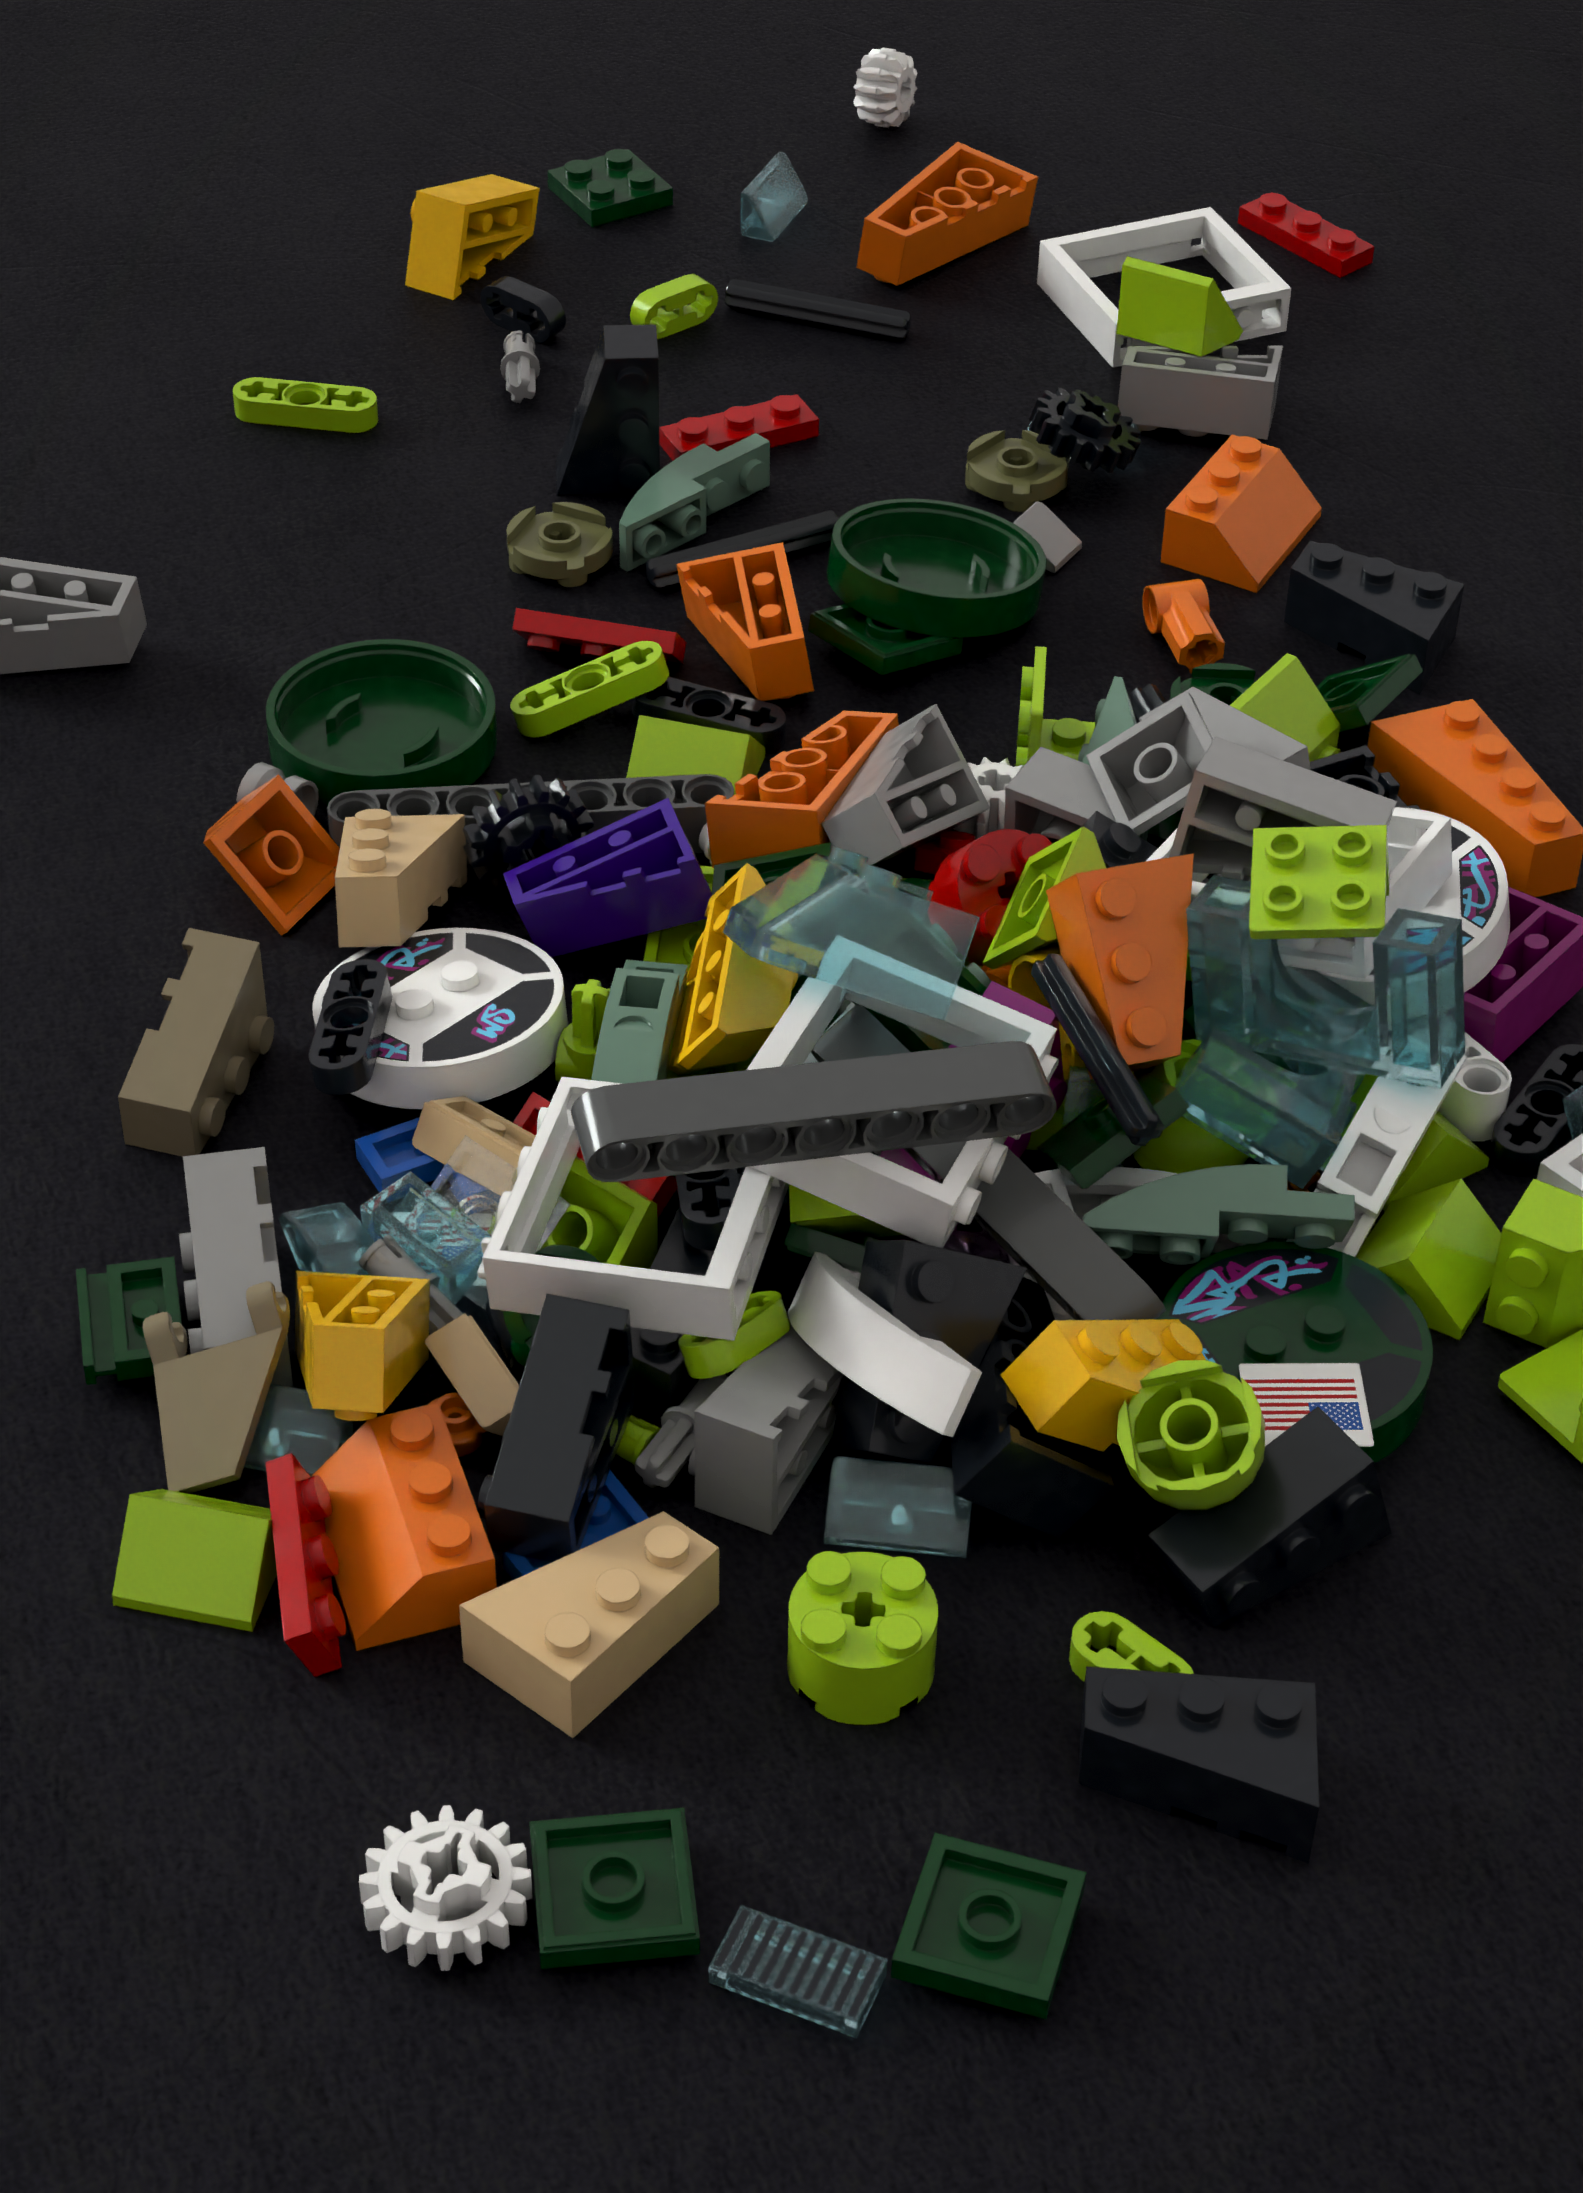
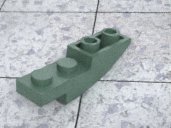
[619,433,770,572]
[591,960,688,1084]
[1082,1164,1355,1265]

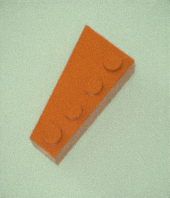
[856,141,1038,286]
[1367,699,1583,898]
[705,710,899,868]

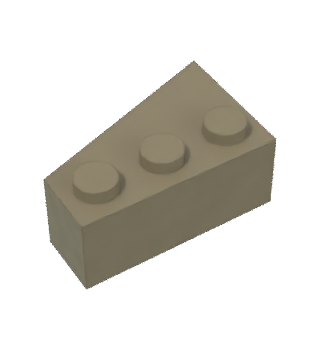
[118,928,274,1157]

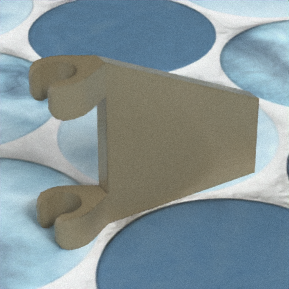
[143,1281,290,1494]

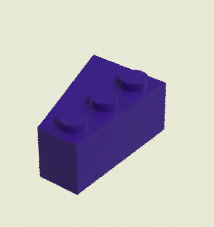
[503,798,713,957]

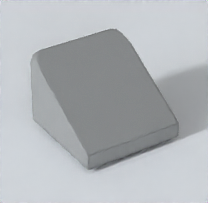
[1013,501,1082,573]

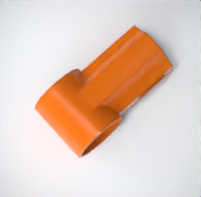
[1142,579,1225,674]

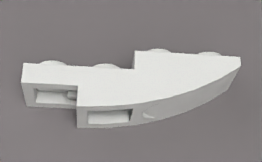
[1286,1026,1467,1257]

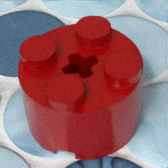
[926,829,1052,966]

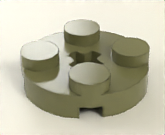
[965,430,1068,512]
[506,502,613,587]

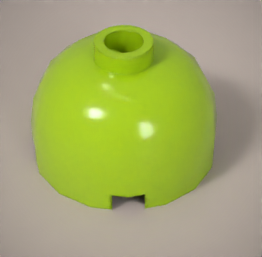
[1117,1360,1266,1510]

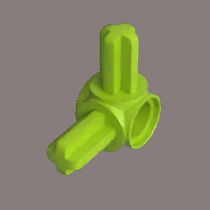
[555,979,610,1083]

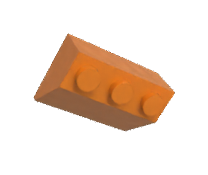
[1160,434,1322,593]
[311,1402,497,1651]

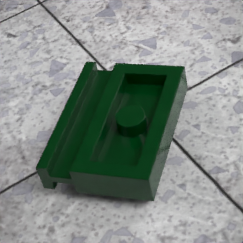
[76,1256,182,1385]

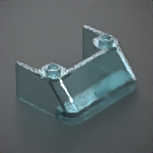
[723,846,980,1021]

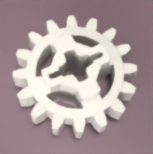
[359,1805,532,1971]

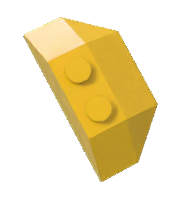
[669,863,799,1075]

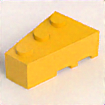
[405,174,540,300]
[295,1271,430,1421]
[1001,1319,1206,1452]

